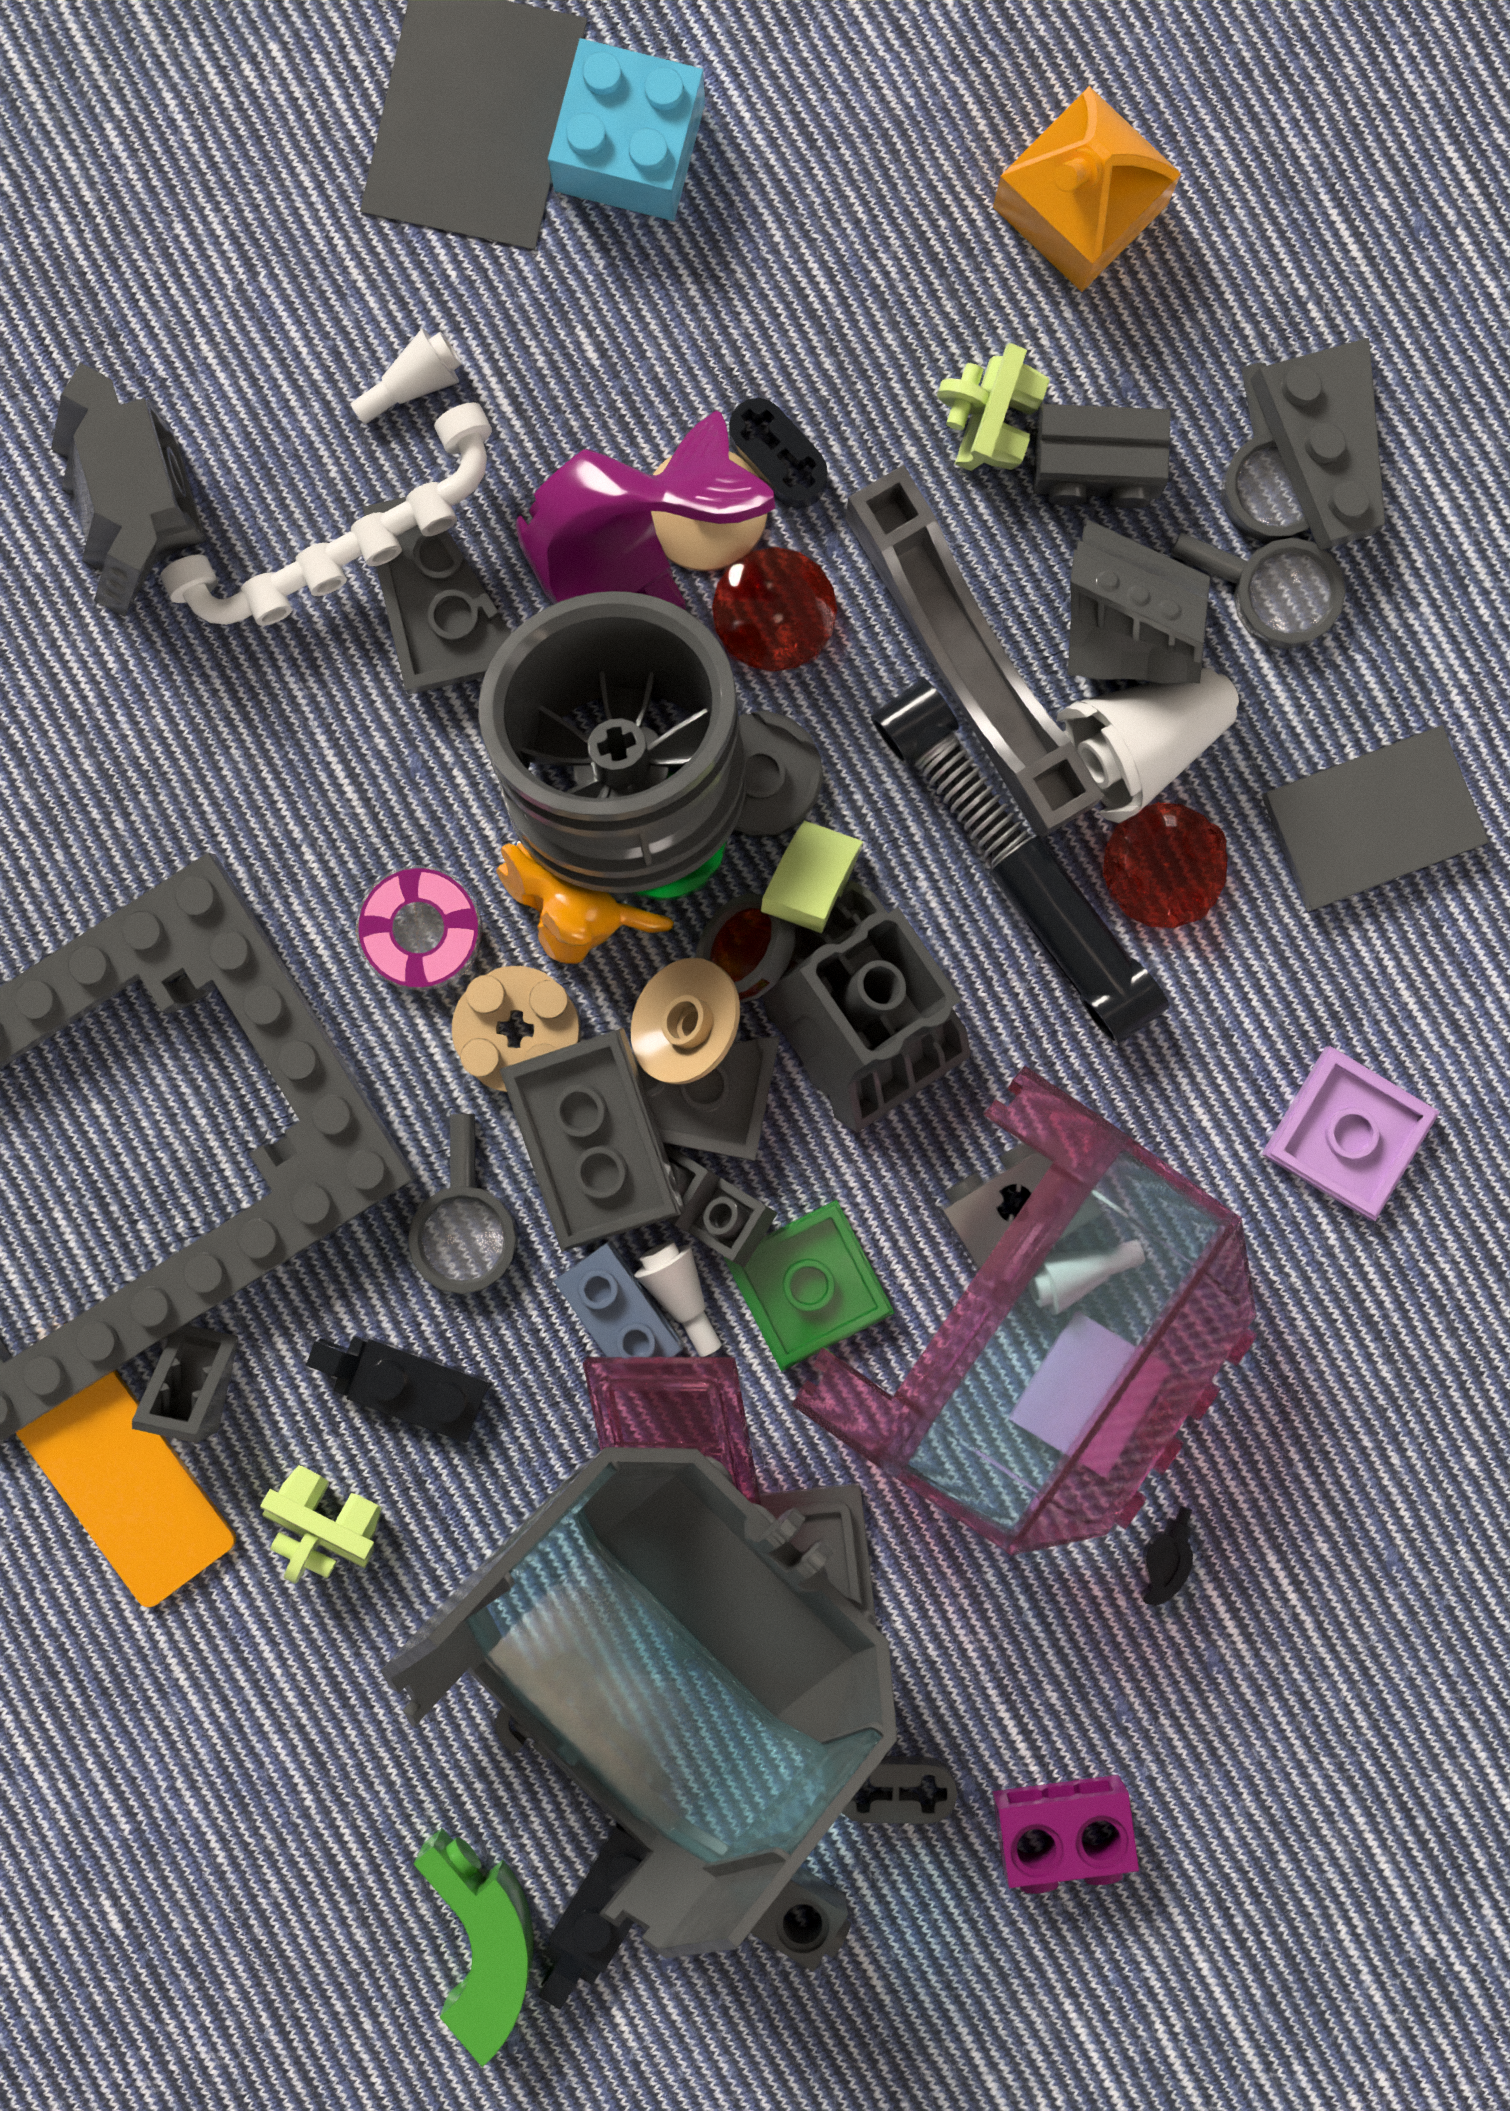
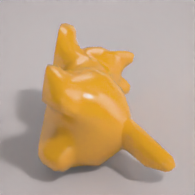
[496,841,674,964]

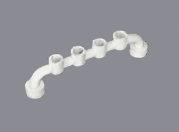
[160,402,492,626]

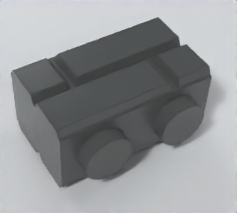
[1033,404,1171,509]

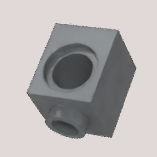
[750,1866,851,1972]

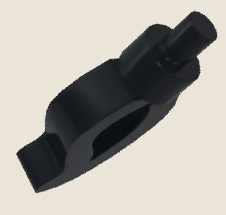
[1140,1505,1193,1606]

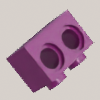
[992,1775,1139,1894]

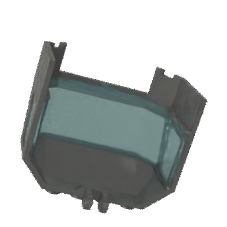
[380,1447,897,1959]

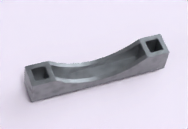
[845,465,1104,838]

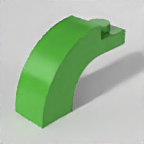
[413,1828,534,2068]

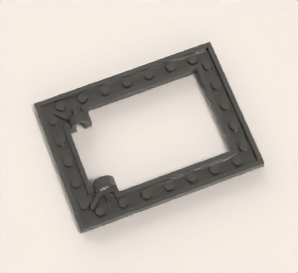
[0,852,417,1443]

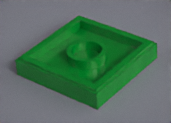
[723,1199,895,1372]

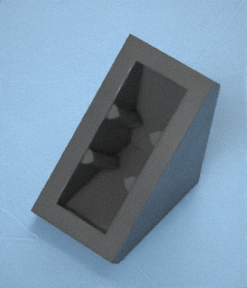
[132,1325,238,1443]

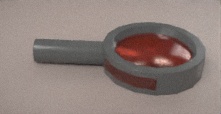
[696,893,795,1003]

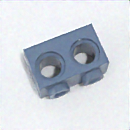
[553,1240,685,1388]

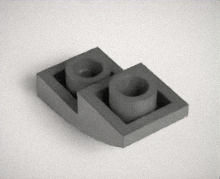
[663,1143,778,1268]

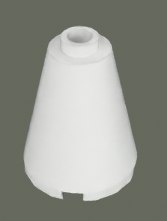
[1056,668,1239,823]

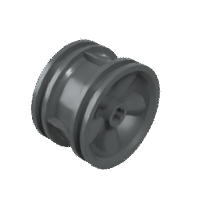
[478,591,747,893]

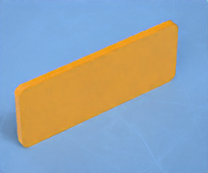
[16,1370,236,1607]

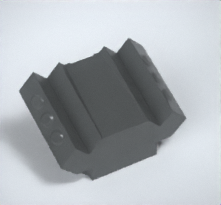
[51,362,207,617]
[1068,519,1210,684]
[738,880,971,1133]

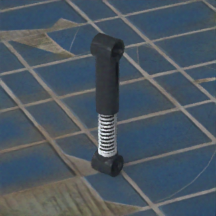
[871,678,1170,1046]

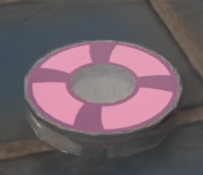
[355,865,483,992]

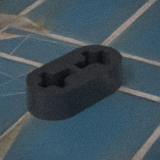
[729,398,828,509]

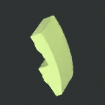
[761,820,863,933]

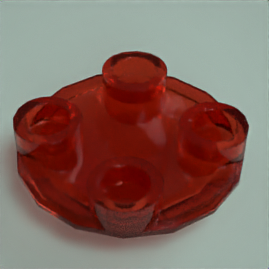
[712,547,837,672]
[1103,803,1228,928]

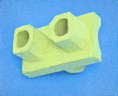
[937,343,1050,471]
[260,1465,381,1584]

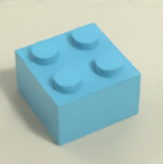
[548,38,705,221]

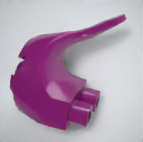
[515,410,775,610]

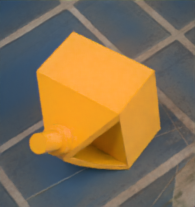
[993,86,1181,292]

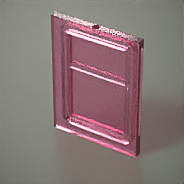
[583,1357,762,1506]

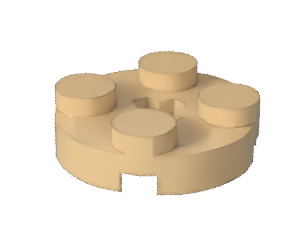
[452,966,581,1092]

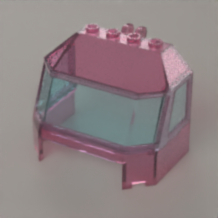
[792,1066,1258,1556]

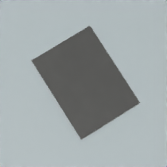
[360,0,588,250]

